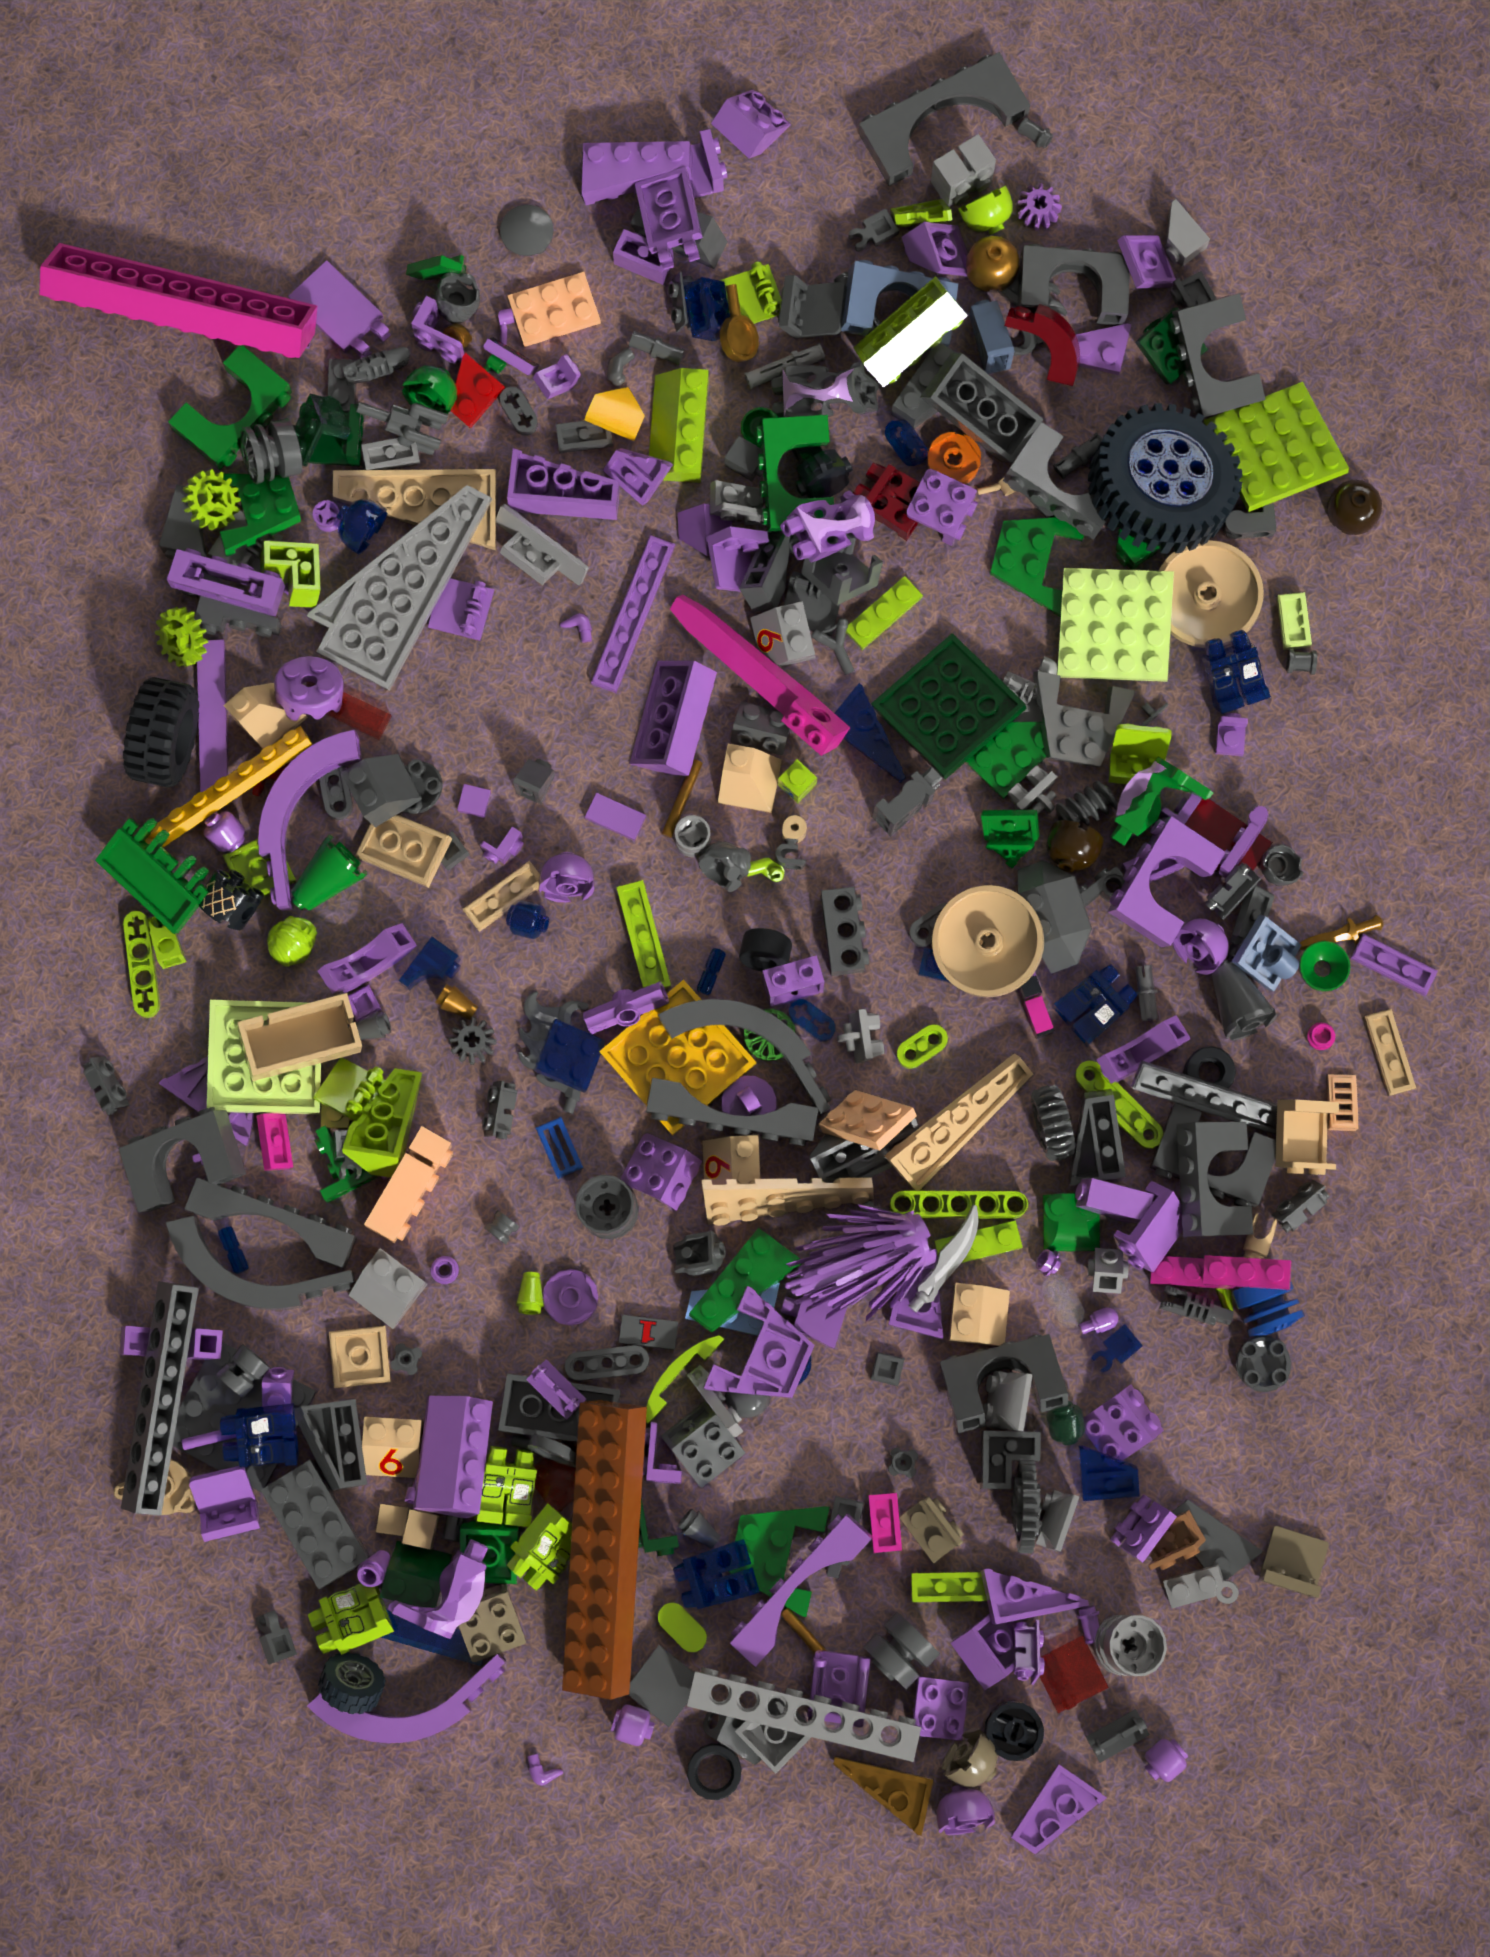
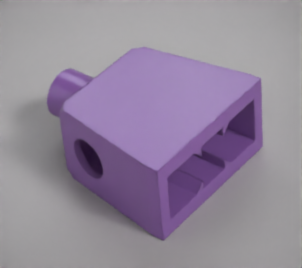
[781,1291,848,1349]

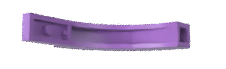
[258,730,362,911]
[307,1654,506,1743]

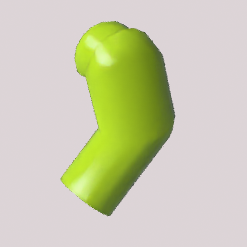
[747,858,785,882]

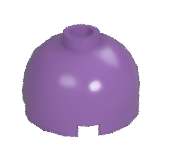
[539,852,594,902]
[1173,918,1229,975]
[936,1785,995,1835]

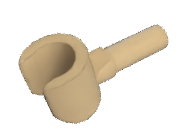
[977,477,1016,496]

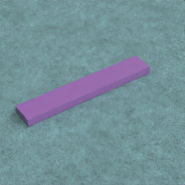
[591,535,675,694]
[197,640,229,792]

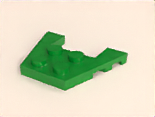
[206,473,301,557]
[990,517,1084,617]
[728,1506,830,1617]

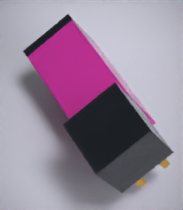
[1019,975,1055,1039]

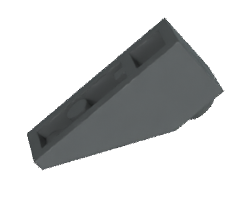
[739,529,791,611]

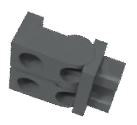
[872,766,943,837]

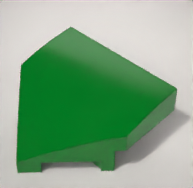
[406,255,467,280]
[981,810,1039,868]

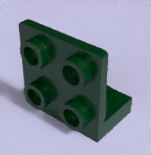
[306,404,365,467]

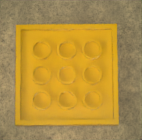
[599,979,757,1136]

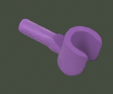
[498,308,514,345]

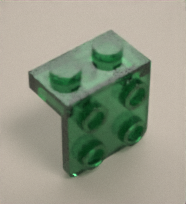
[293,393,351,467]

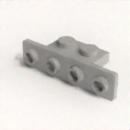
[496,504,589,585]

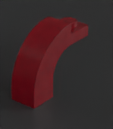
[1004,304,1080,386]

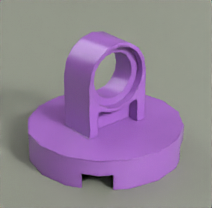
[722,1076,776,1116]

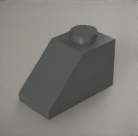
[513,759,555,805]

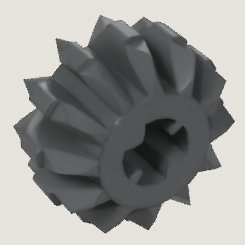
[449,1017,497,1065]

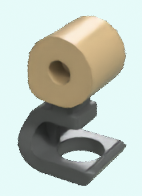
[775,815,807,870]

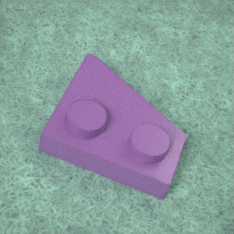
[603,448,673,506]

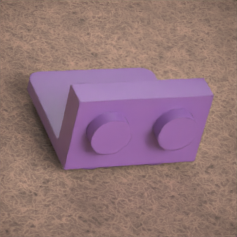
[690,129,727,198]
[411,296,464,363]
[906,469,978,546]
[621,1133,702,1211]
[1080,1384,1164,1467]
[189,1466,260,1542]

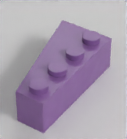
[582,141,693,205]
[507,448,620,520]

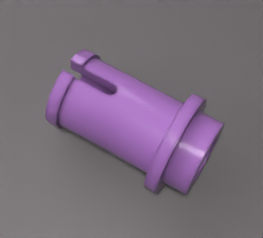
[1077,1606,1100,1644]

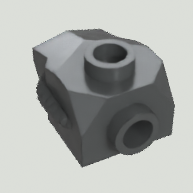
[673,1231,726,1276]

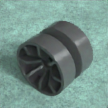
[863,1611,940,1690]

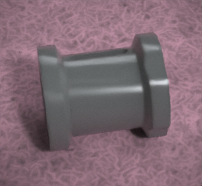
[1286,649,1317,675]

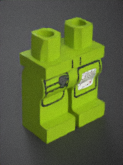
[472,1446,537,1527]
[506,1503,572,1591]
[308,1583,394,1655]

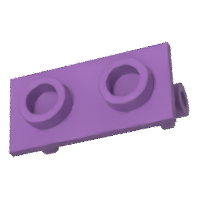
[526,1359,587,1420]
[1013,1620,1045,1685]

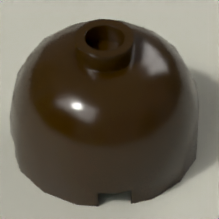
[1327,480,1382,535]
[1047,820,1104,872]

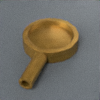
[720,284,759,362]

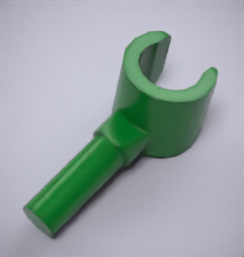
[483,355,507,374]

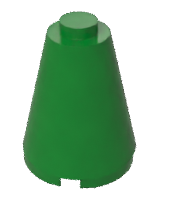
[291,835,367,911]

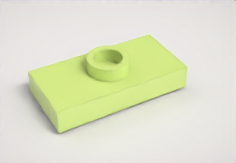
[1277,592,1312,650]

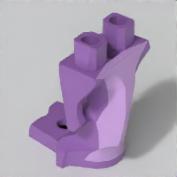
[780,490,875,563]
[387,1539,488,1639]

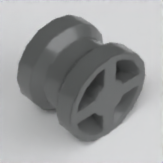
[484,1210,519,1245]

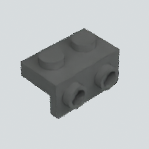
[1171,271,1217,308]
[731,701,790,755]

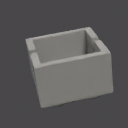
[931,134,996,206]

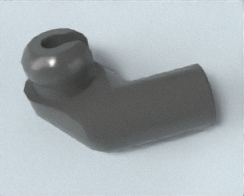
[607,347,635,386]

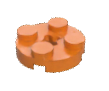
[927,432,981,484]

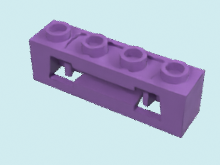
[167,548,285,617]

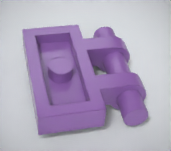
[1110,1494,1177,1563]

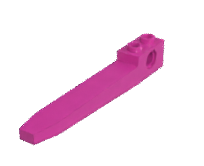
[670,594,850,756]

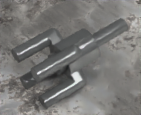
[356,402,448,455]

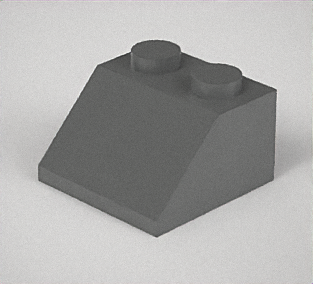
[341,754,422,828]

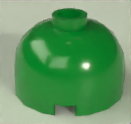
[402,365,457,414]

